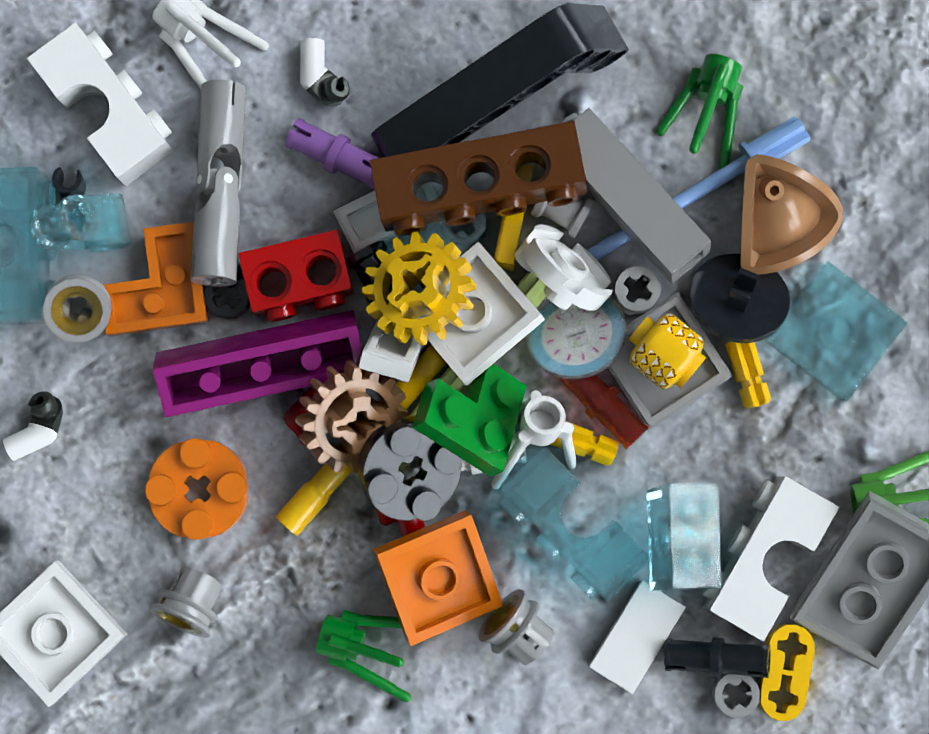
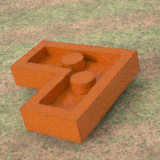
[104,222,209,337]

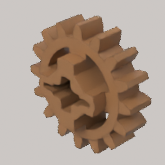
[296,360,409,473]

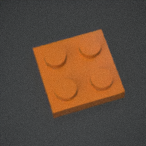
[372,510,504,646]

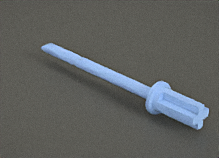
[587,116,810,260]

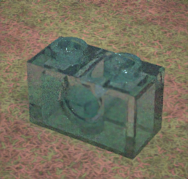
[647,483,722,591]

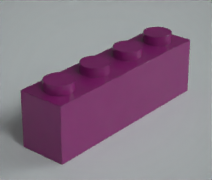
[153,310,363,418]

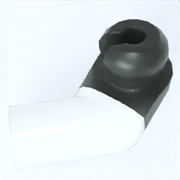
[300,38,350,106]
[3,391,64,461]

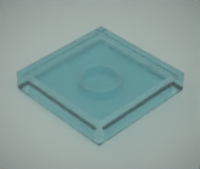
[765,261,908,402]

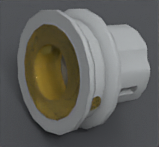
[43,274,112,343]
[149,566,222,638]
[478,589,554,665]

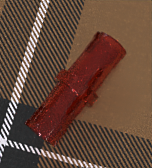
[556,362,649,450]

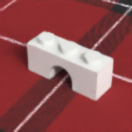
[27,22,174,186]
[702,476,839,642]

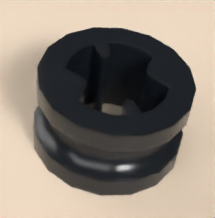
[204,275,250,320]

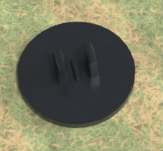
[689,254,790,343]

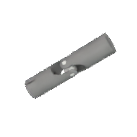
[190,80,246,287]

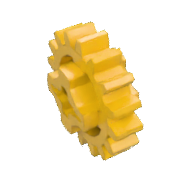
[362,231,477,346]

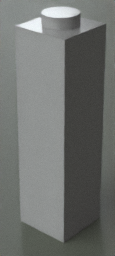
[561,108,711,284]

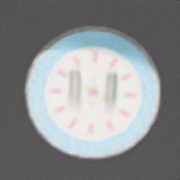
[526,296,627,379]

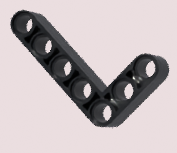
[371,3,629,157]

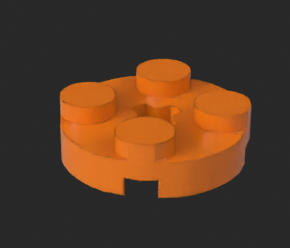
[145,438,249,540]

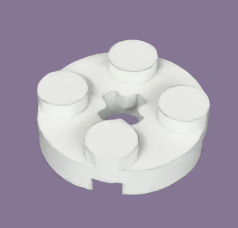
[514,225,613,311]

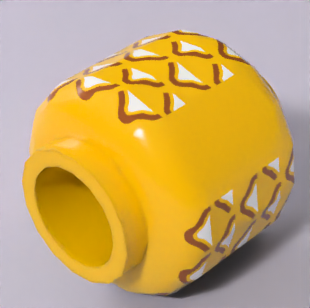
[628,313,706,389]

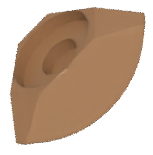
[741,154,843,275]

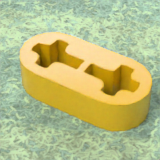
[758,623,815,721]

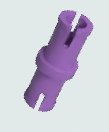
[285,118,379,190]

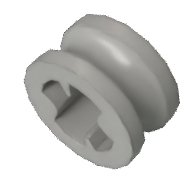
[711,674,760,718]

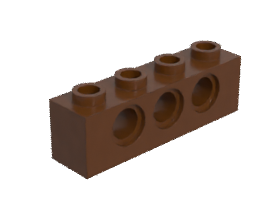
[370,121,586,236]

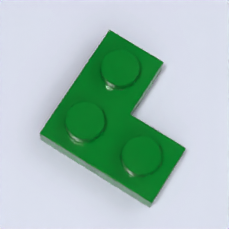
[412,363,527,477]

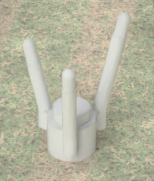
[152,0,269,89]
[491,391,577,489]

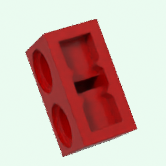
[238,230,354,323]

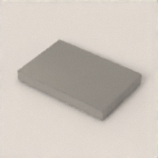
[790,491,929,670]

